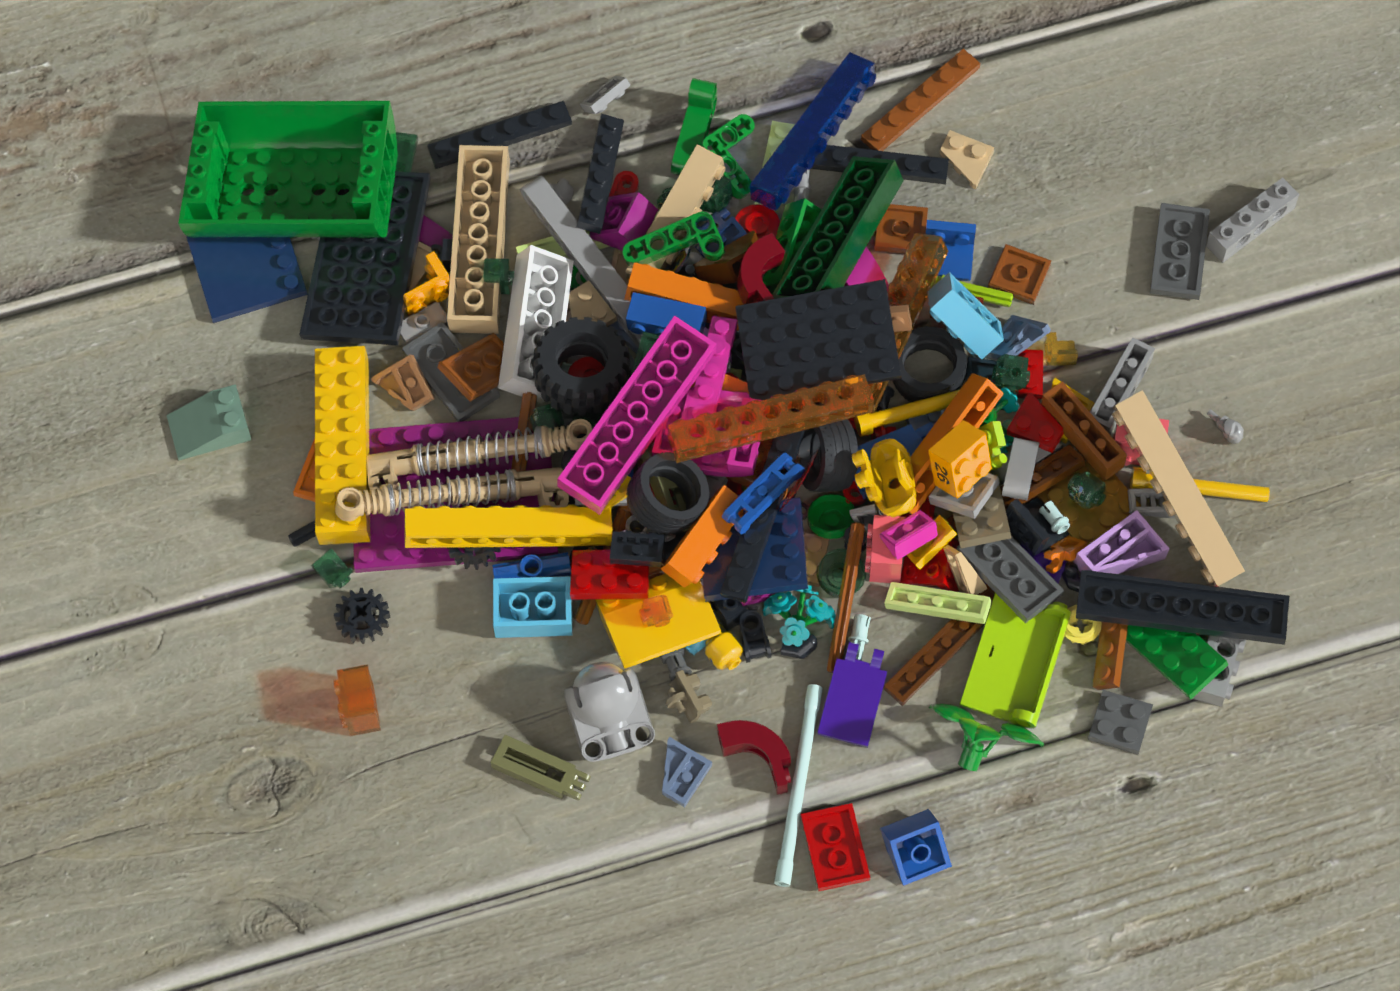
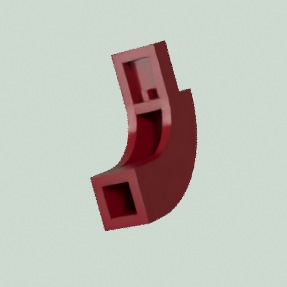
[737,233,785,305]
[717,720,791,795]

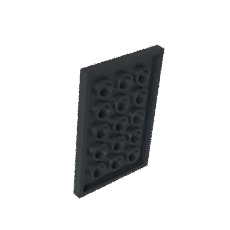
[735,279,902,402]

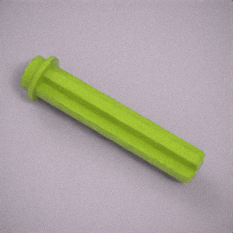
[935,275,1013,307]

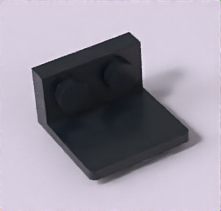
[1006,498,1069,557]
[610,530,666,567]

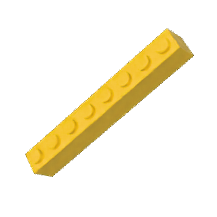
[404,505,613,548]

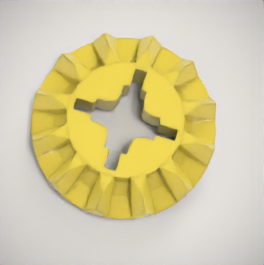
[1064,605,1102,645]

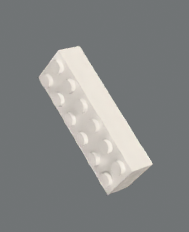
[498,245,574,403]

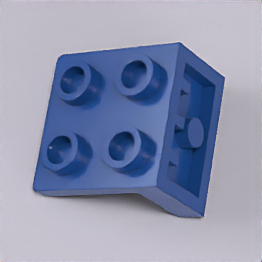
[922,220,976,281]

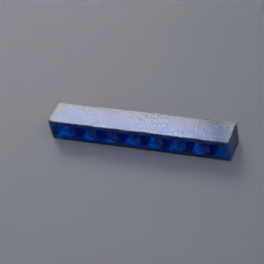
[750,52,876,211]

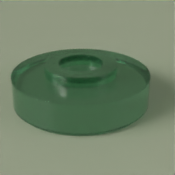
[816,549,866,598]

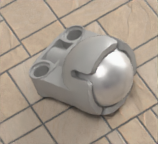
[564,662,655,762]

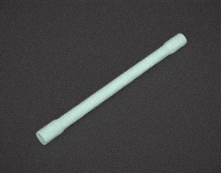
[774,684,823,887]

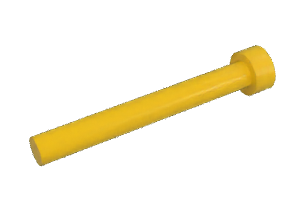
[853,390,960,437]
[1130,467,1270,502]

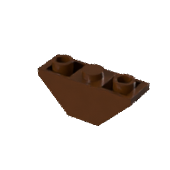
[693,230,758,285]

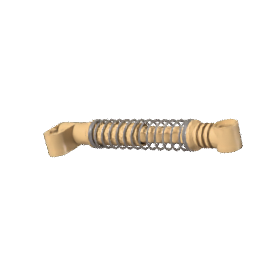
[367,419,593,492]
[335,467,569,521]

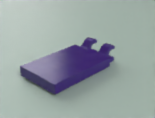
[817,642,887,748]

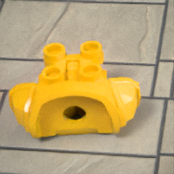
[852,439,917,518]

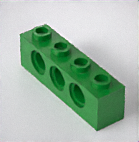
[763,198,822,294]

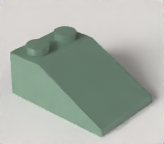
[167,384,252,460]

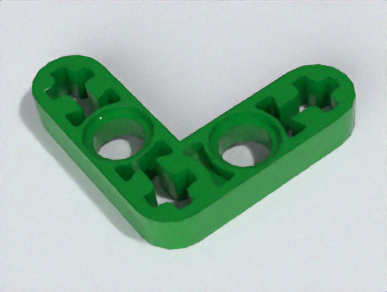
[699,114,755,199]

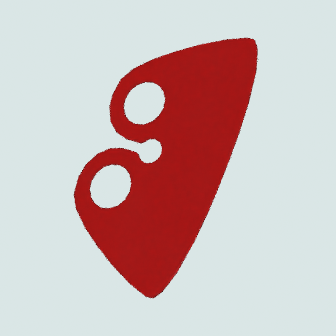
[779,449,818,512]

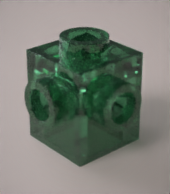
[700,176,733,213]
[992,354,1030,394]

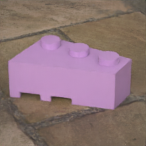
[1074,510,1169,574]

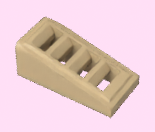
[944,545,987,595]

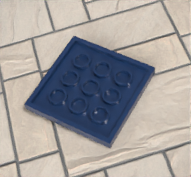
[186,236,308,323]
[702,497,808,602]

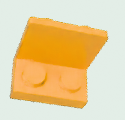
[403,251,450,316]

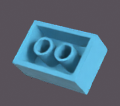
[928,272,1004,359]
[493,576,573,638]

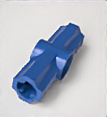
[492,552,571,579]

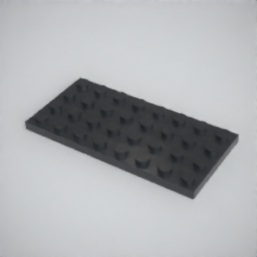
[299,171,431,346]

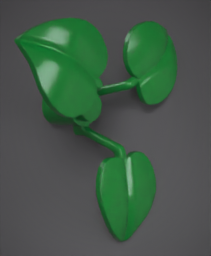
[929,704,1044,771]

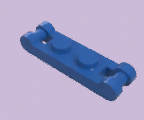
[722,453,805,534]

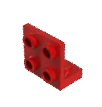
[899,538,960,592]

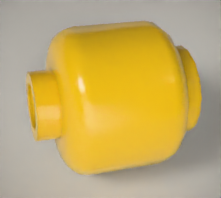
[705,632,743,670]

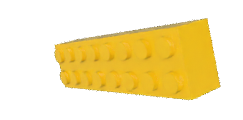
[315,346,370,545]

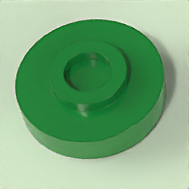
[808,494,855,539]

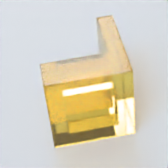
[1044,332,1078,366]

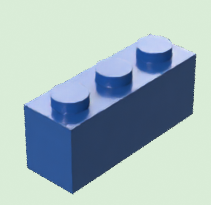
[626,292,707,338]

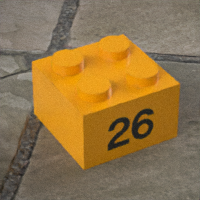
[928,420,992,499]

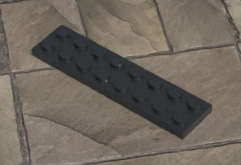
[1076,570,1290,645]

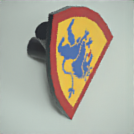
[669,247,696,278]

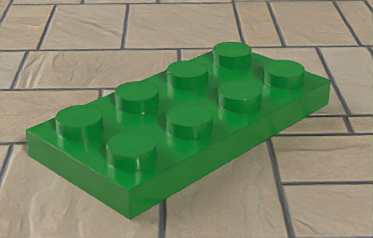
[1126,625,1228,700]

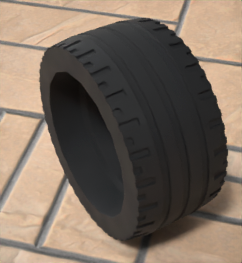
[893,326,967,402]
[795,415,858,492]
[626,452,710,535]

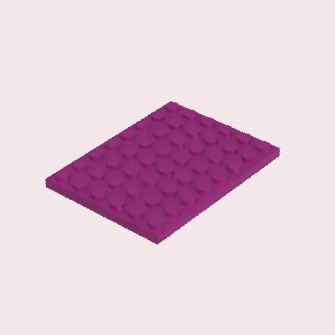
[353,414,558,573]

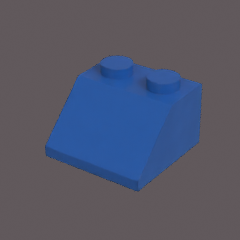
[880,809,952,886]

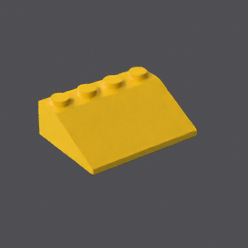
[596,574,722,669]

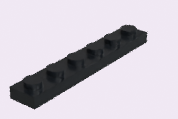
[427,100,572,169]
[576,113,624,234]
[802,142,949,185]

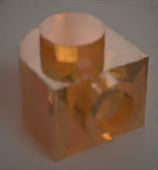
[639,595,673,627]

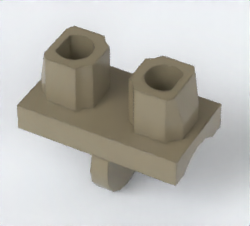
[666,670,712,724]

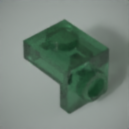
[483,258,514,294]
[311,548,354,589]

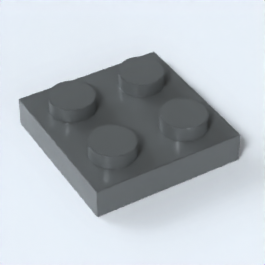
[1088,690,1153,755]

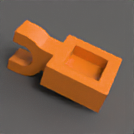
[1044,536,1087,574]

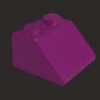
[589,192,658,251]

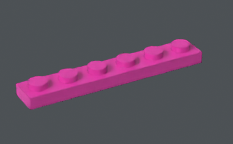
[679,316,738,455]

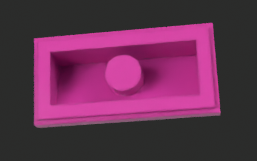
[879,510,938,560]

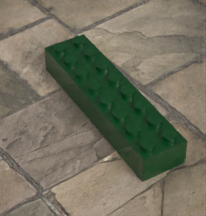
[772,156,904,299]

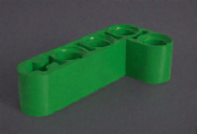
[671,78,717,175]
[622,212,725,268]

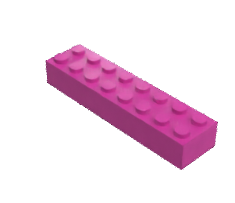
[557,316,717,515]

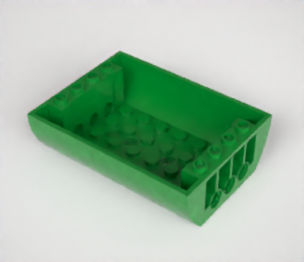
[178,101,398,237]

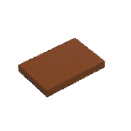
[437,333,504,401]

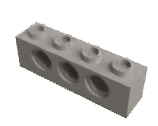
[1206,177,1299,263]
[1090,337,1155,435]
[1192,635,1246,707]

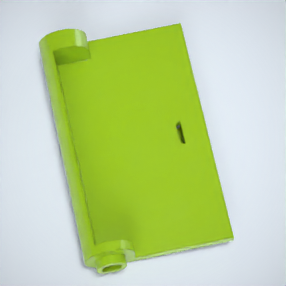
[959,593,1071,729]

